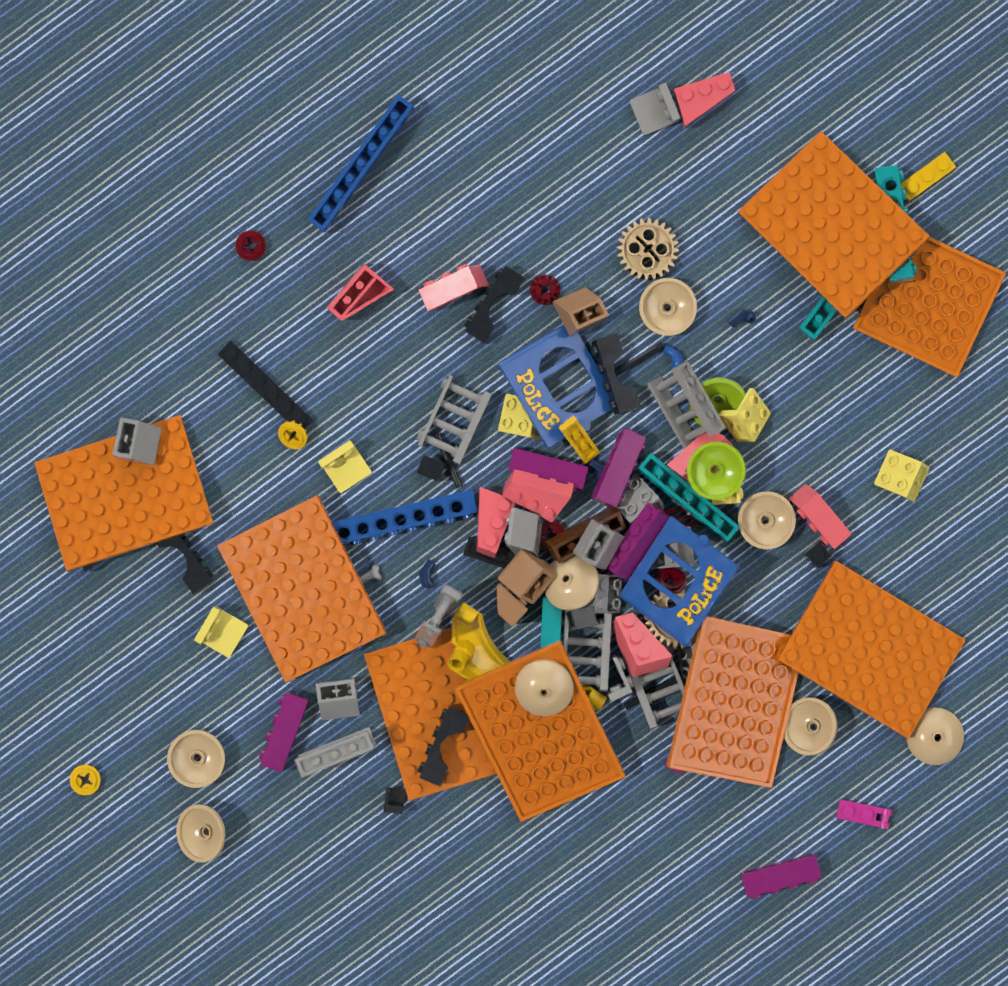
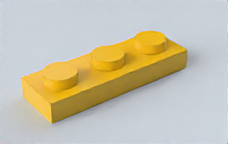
[901,152,956,202]
[558,415,600,464]

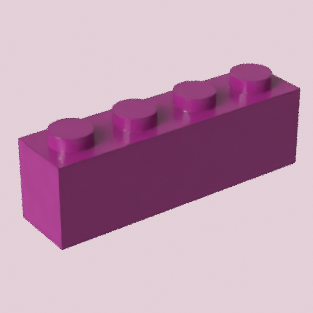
[591,428,646,508]
[508,448,588,492]
[607,502,670,580]
[259,691,309,773]
[740,853,822,899]

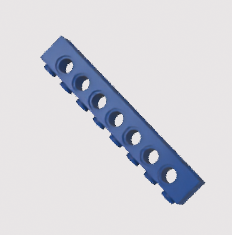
[308,95,414,233]
[332,490,478,545]

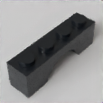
[464,266,525,344]
[591,333,641,415]
[156,535,214,594]
[417,705,469,787]

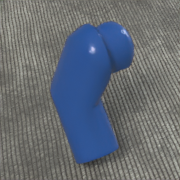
[662,344,684,369]

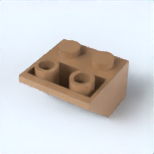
[553,287,609,336]
[498,549,557,604]
[497,582,528,627]

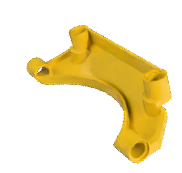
[448,602,607,711]

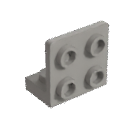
[630,83,680,136]
[616,474,666,525]
[607,655,634,702]

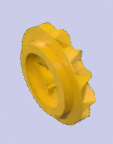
[278,420,308,449]
[70,764,101,795]

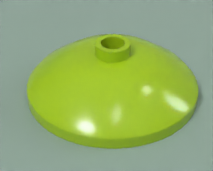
[690,378,746,430]
[687,441,745,500]

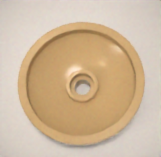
[639,278,697,336]
[738,492,796,549]
[544,555,599,611]
[515,659,573,716]
[784,697,837,755]
[906,707,964,765]
[167,730,225,788]
[176,804,225,862]

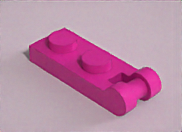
[836,799,893,829]

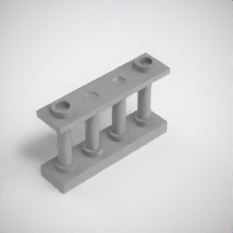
[647,361,726,449]
[416,375,492,464]
[414,584,462,648]
[561,611,612,692]
[622,642,684,729]
[295,727,376,777]

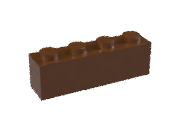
[545,507,626,564]

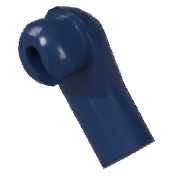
[727,309,756,327]
[588,458,605,481]
[419,559,436,589]

